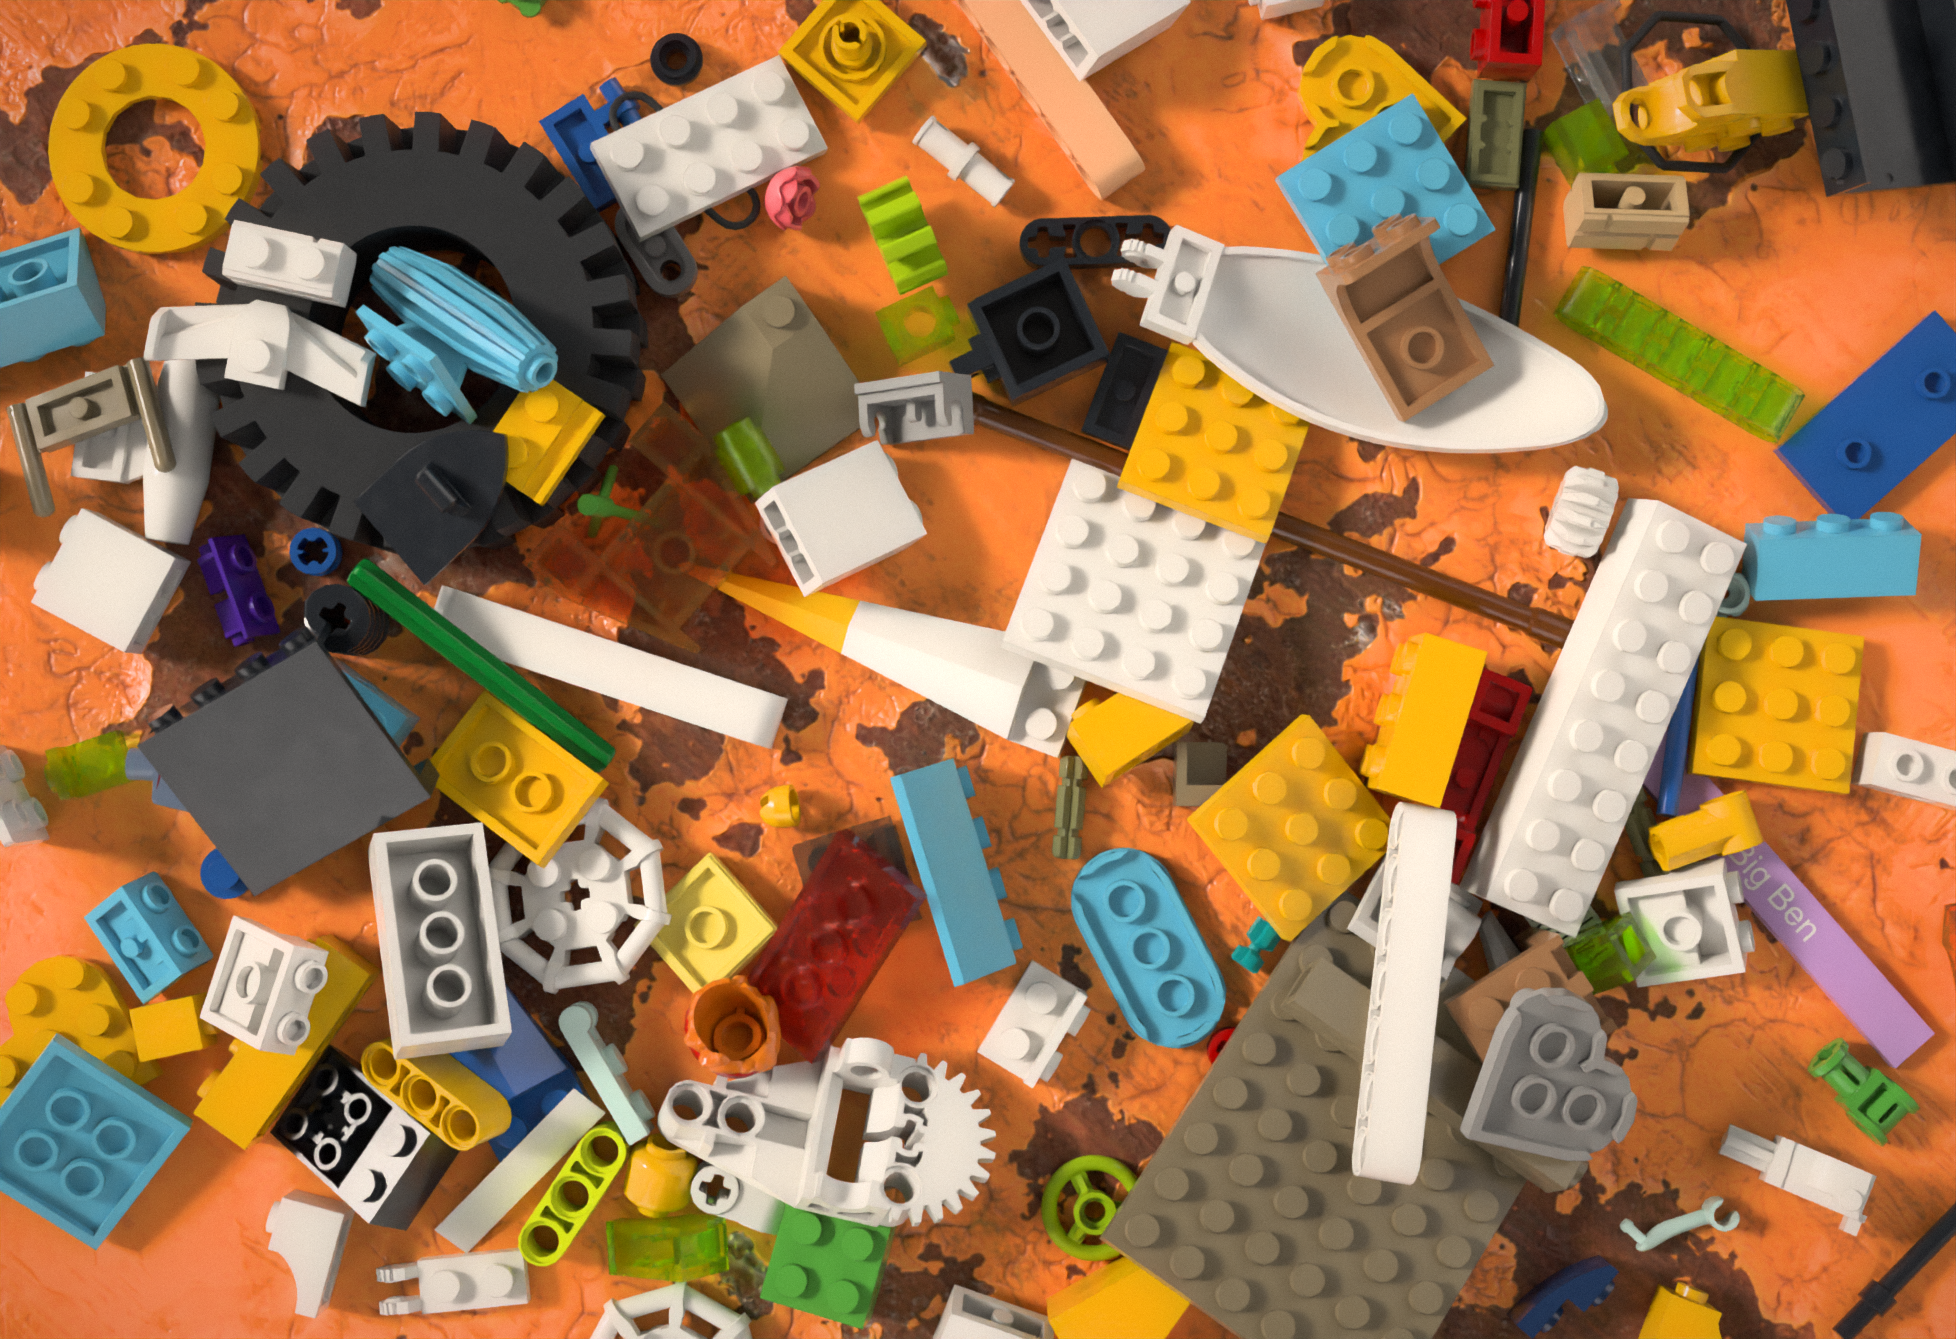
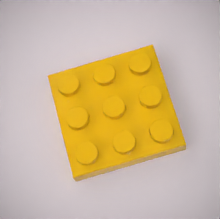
[1117,341,1310,544]
[1686,616,1865,795]
[1186,714,1391,942]

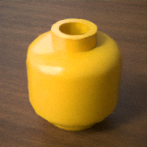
[624,1133,698,1218]

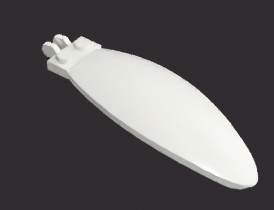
[1111,224,1608,454]

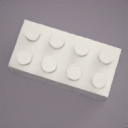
[368,822,512,1060]

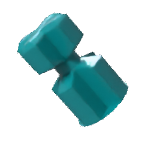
[1231,916,1281,974]

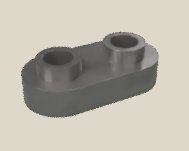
[615,208,698,298]

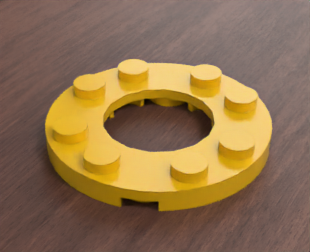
[48,44,263,255]

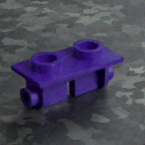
[197,534,281,647]

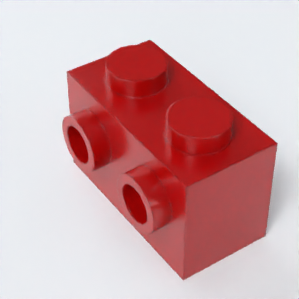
[1470,0,1545,81]

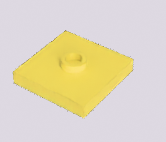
[634,852,783,994]

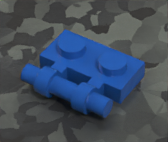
[539,77,642,213]

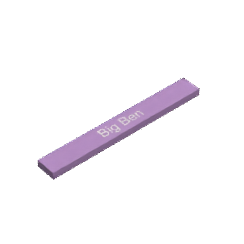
[1642,730,1935,1069]

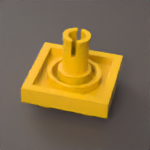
[778,0,927,125]

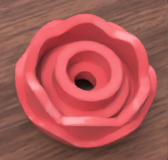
[765,166,820,231]

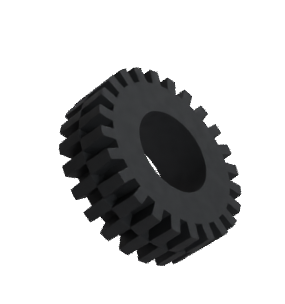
[195,112,648,557]

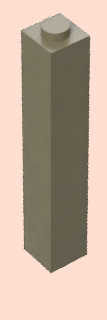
[1279,956,1589,1193]

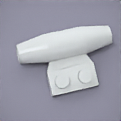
[70,360,220,545]

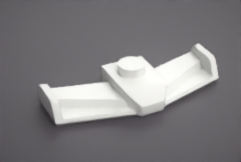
[144,300,376,407]

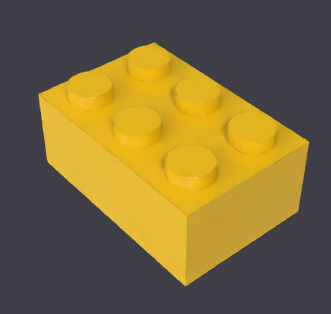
[1358,632,1488,808]

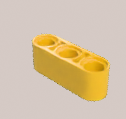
[361,1036,512,1151]

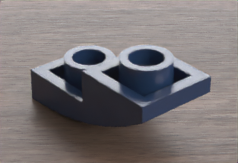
[1507,1255,1619,1339]

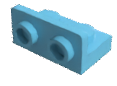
[84,872,213,1004]

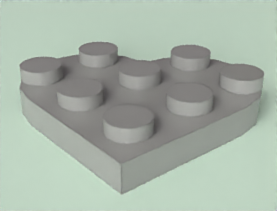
[1459,987,1638,1161]

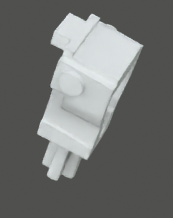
[1718,1124,1877,1236]

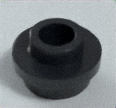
[650,33,703,87]

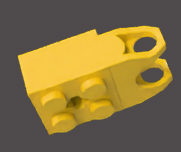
[1612,49,1809,153]

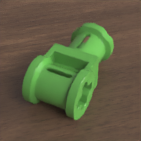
[1807,1038,1920,1147]

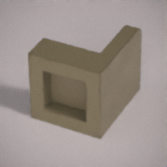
[1173,742,1227,806]

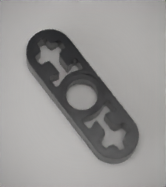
[1019,215,1171,269]

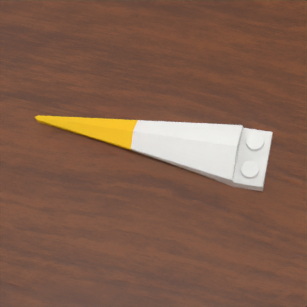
[678,563,1087,759]

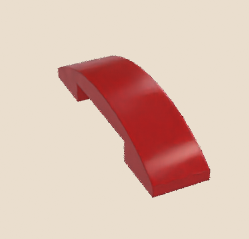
[1438,668,1533,885]

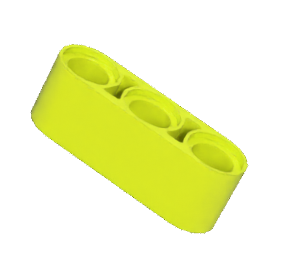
[518,1121,633,1266]

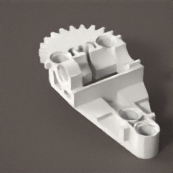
[657,1037,996,1227]

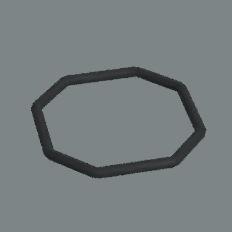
[1621,10,1761,174]

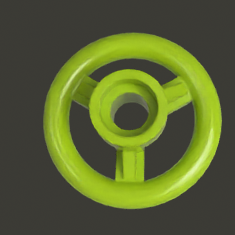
[1041,1155,1138,1261]

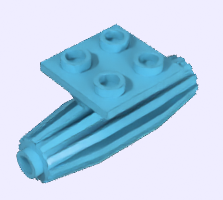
[356,246,558,424]

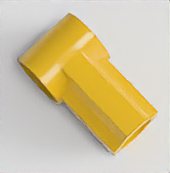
[1648,790,1764,871]

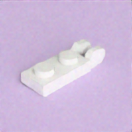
[376,1247,531,1316]

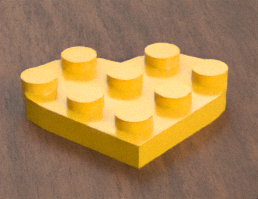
[1297,35,1467,162]
[0,954,164,1107]

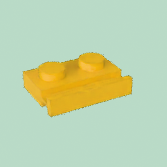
[493,380,605,506]

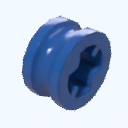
[289,527,343,576]

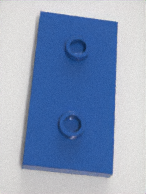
[1773,310,1956,520]

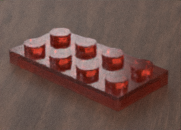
[747,828,927,1064]

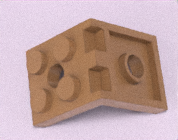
[1443,926,1618,1065]

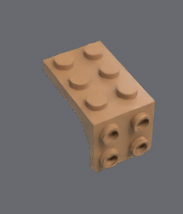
[1315,213,1494,422]

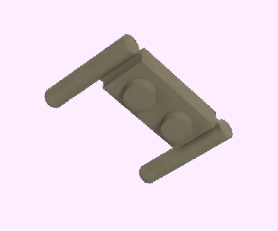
[6,357,176,518]

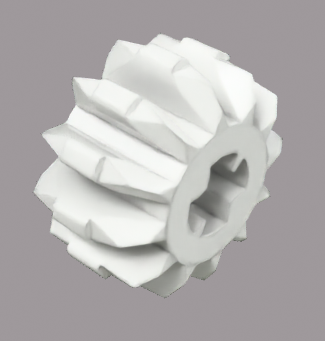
[1544,466,1619,558]

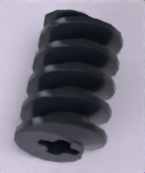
[304,584,390,656]

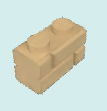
[1563,173,1690,251]

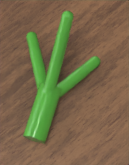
[577,465,669,538]

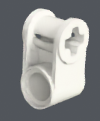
[691,1160,786,1235]

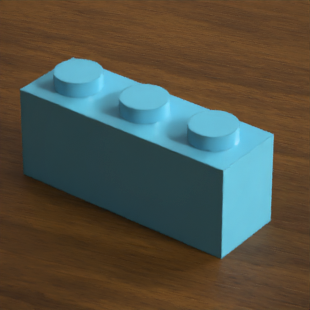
[1742,512,1922,601]

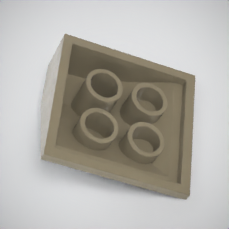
[661,276,877,504]

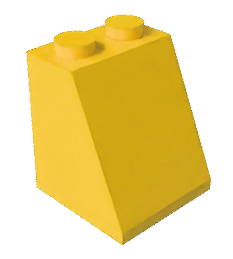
[1046,1256,1190,1339]

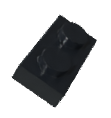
[1080,332,1168,451]

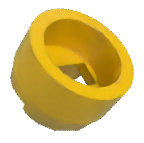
[760,784,801,828]

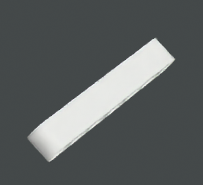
[434,585,788,749]
[1352,802,1457,1185]

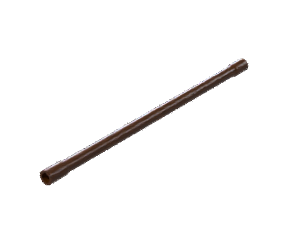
[972,392,1575,650]

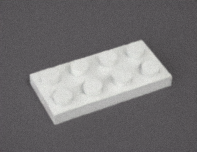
[590,55,828,242]

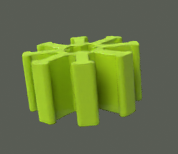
[857,176,948,296]

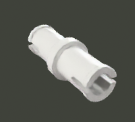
[912,115,1015,208]

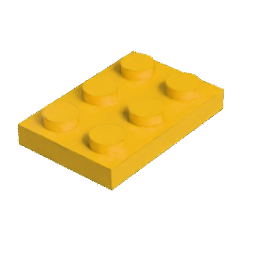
[430,690,609,869]

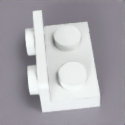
[977,960,1091,1088]

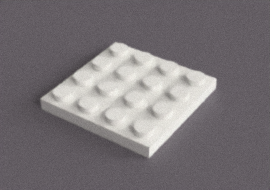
[1000,459,1266,724]

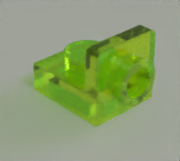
[44,730,138,801]

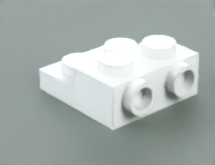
[1614,858,1755,987]
[199,915,329,1056]

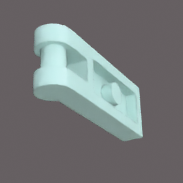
[559,1001,655,1146]

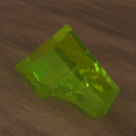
[606,1213,729,1282]

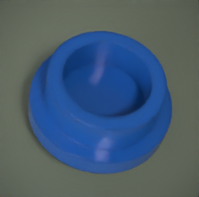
[200,848,249,899]

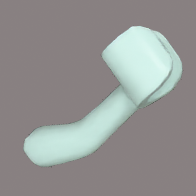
[1620,1196,1740,1252]

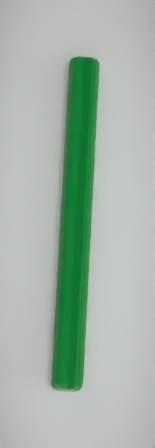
[347,558,616,773]

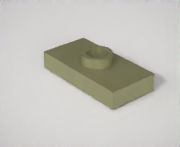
[1464,79,1527,192]

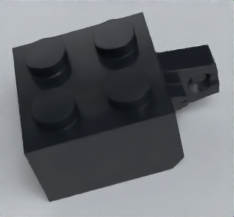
[949,257,1110,407]

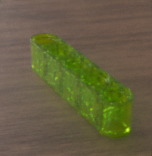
[1553,266,1805,443]

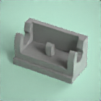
[854,371,974,445]

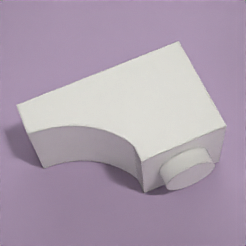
[266,1189,355,1319]

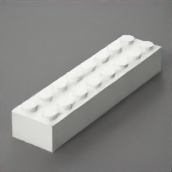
[1459,498,1747,938]

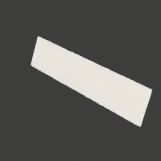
[434,1088,606,1253]

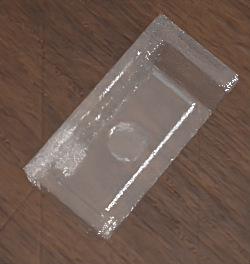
[1551,0,1649,128]

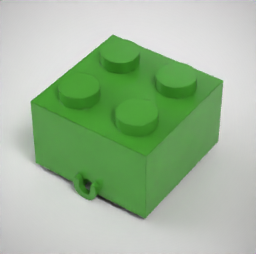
[760,1204,897,1330]

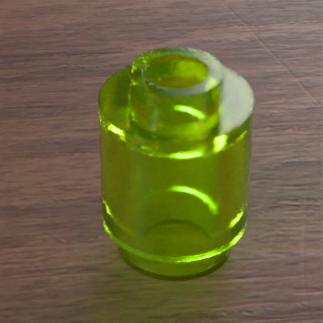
[712,416,786,499]

